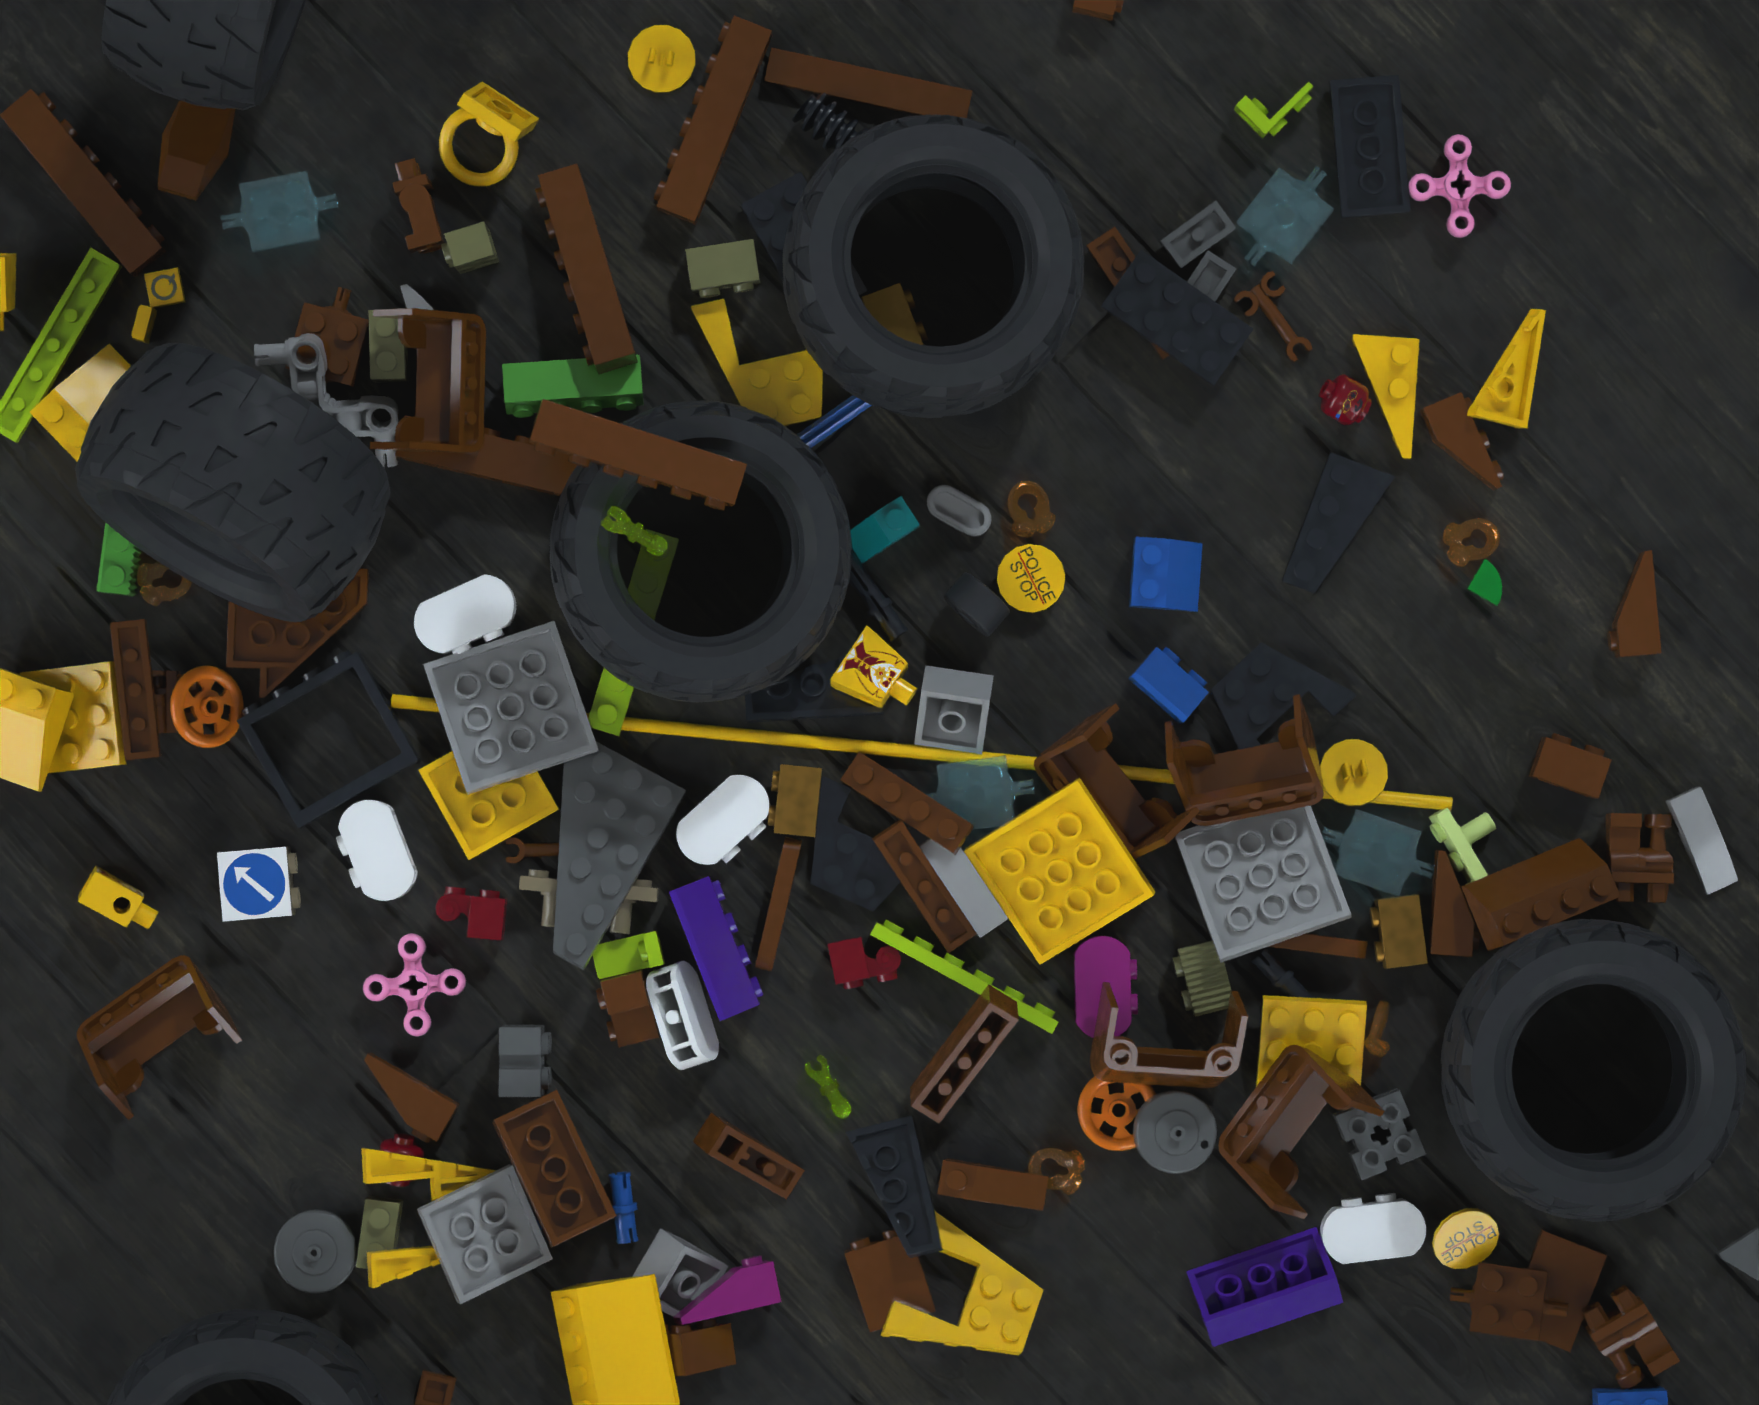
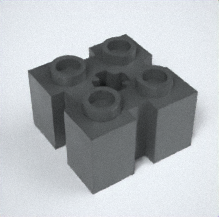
[499,1025,552,1097]
[1332,1088,1426,1180]

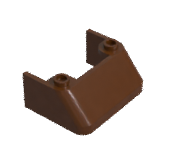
[370,308,486,453]
[1165,694,1324,826]
[1034,703,1200,859]
[77,955,242,1120]
[1090,982,1248,1088]
[1218,1045,1385,1219]

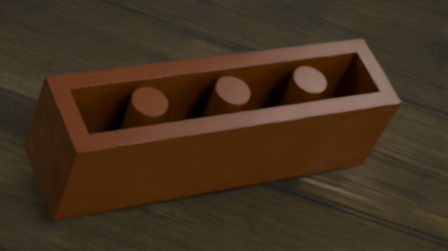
[910,984,1019,1123]

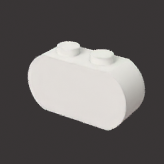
[414,574,516,654]
[676,775,770,865]
[336,800,418,901]
[646,961,719,1070]
[1320,1193,1426,1264]

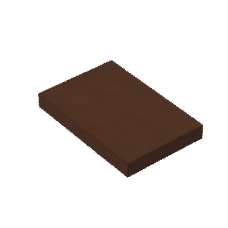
[1526,1230,1607,1352]

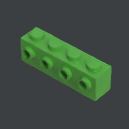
[502,355,644,418]

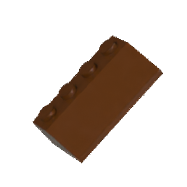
[1461,838,1621,951]

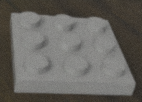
[417,1164,553,1304]

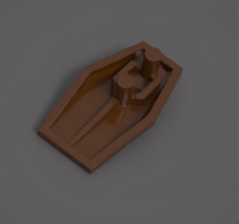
[158,100,236,201]

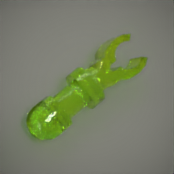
[601,506,668,556]
[805,1054,851,1119]

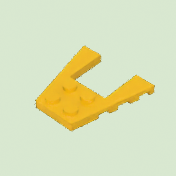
[691,299,823,426]
[361,1148,496,1288]
[881,1211,1043,1356]

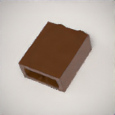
[844,1228,936,1333]

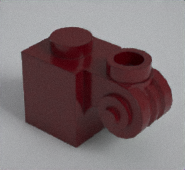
[435,886,508,940]
[827,936,901,990]

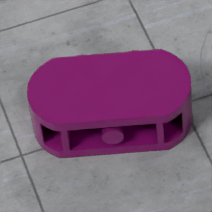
[1074,935,1138,1038]

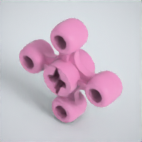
[1408,134,1511,238]
[363,933,466,1037]

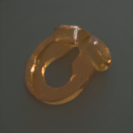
[1008,481,1056,538]
[1443,518,1500,567]
[137,562,192,606]
[1364,1000,1390,1057]
[1028,1148,1085,1195]

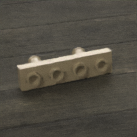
[519,869,659,934]

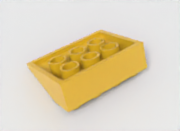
[30,344,131,462]
[0,668,75,792]
[551,1274,680,1405]

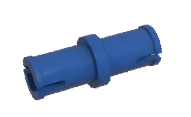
[608,1172,639,1244]

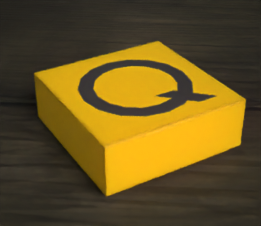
[144,267,185,308]
[131,305,157,344]

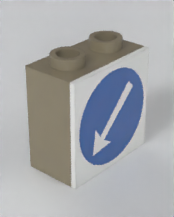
[217,846,301,922]

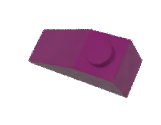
[673,1255,781,1325]

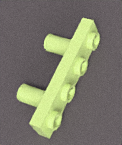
[1429,808,1496,885]

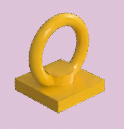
[439,82,539,186]

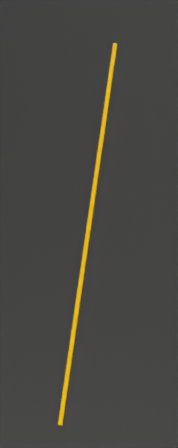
[391,694,1453,811]

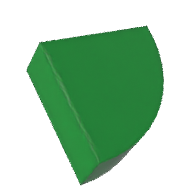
[1467,559,1502,606]

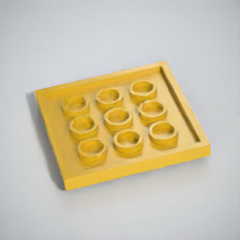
[964,777,1155,965]

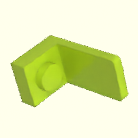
[1234,82,1314,139]
[593,930,666,979]

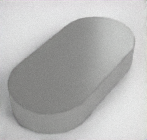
[927,485,991,537]

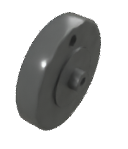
[1133,1090,1217,1174]
[274,1209,358,1294]

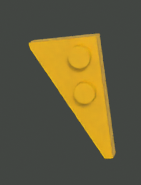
[1467,309,1546,429]
[1352,334,1419,459]

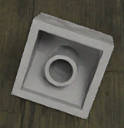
[914,666,994,754]
[632,1228,728,1326]

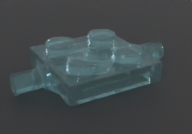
[1237,166,1334,266]
[221,171,339,253]
[926,755,1035,830]
[1322,809,1435,897]

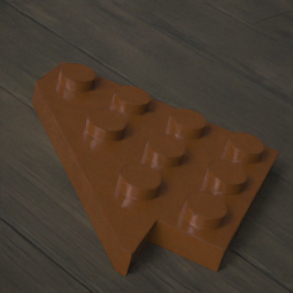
[226,569,369,698]

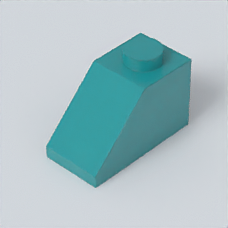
[850,496,920,564]

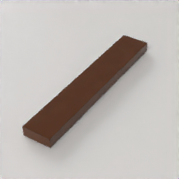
[764,47,972,118]

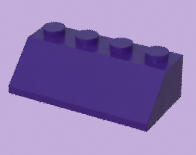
[669,876,764,1021]
[1186,1227,1343,1347]

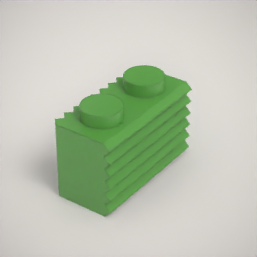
[97,523,142,597]

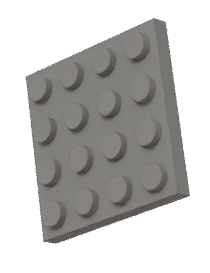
[423,621,599,795]
[1175,806,1351,963]

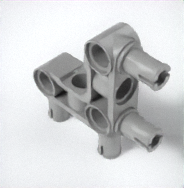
[254,333,399,467]

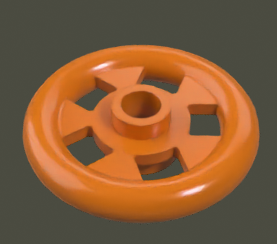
[170,666,244,748]
[1077,1076,1156,1151]

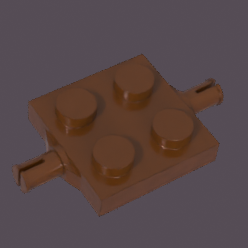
[286,287,369,387]
[1450,1262,1569,1342]

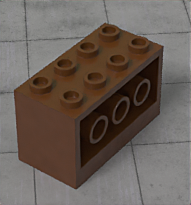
[492,1090,617,1248]

